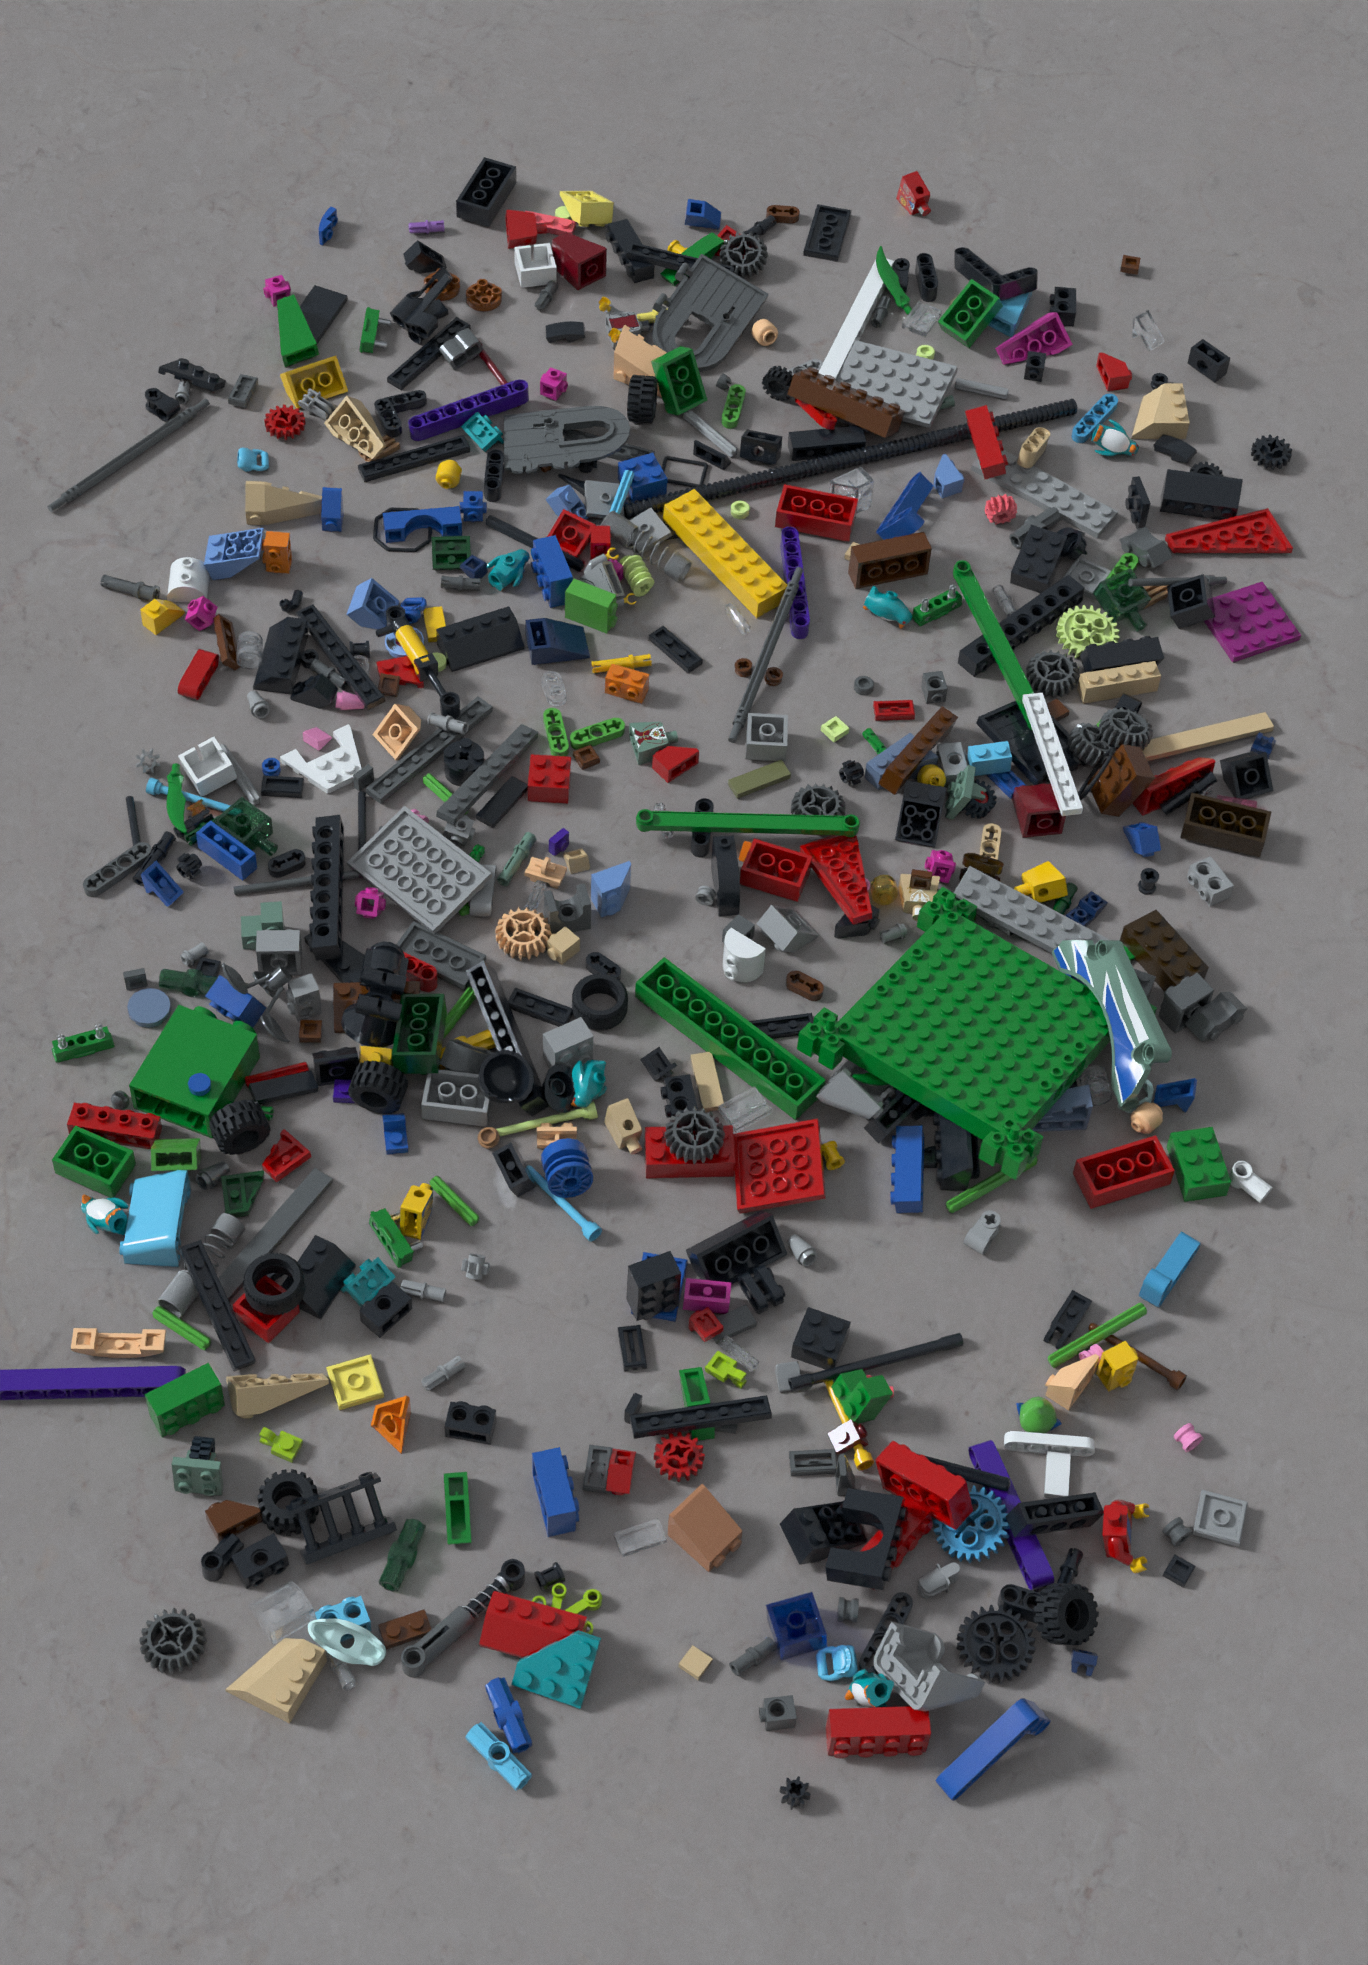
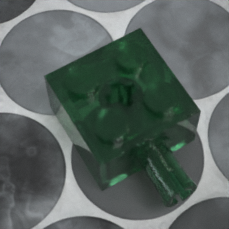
[1093,568,1151,632]
[212,797,278,856]

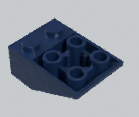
[525,618,590,665]

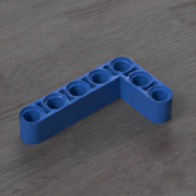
[876,472,934,540]
[935,1698,1051,1801]

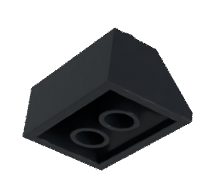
[281,1235,356,1319]

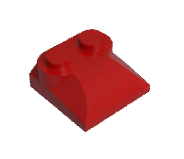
[547,509,596,558]

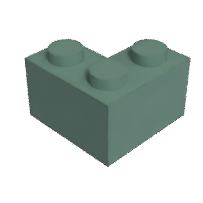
[241,901,285,950]

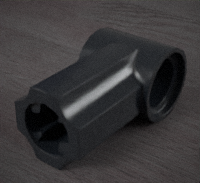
[201,1533,244,1582]

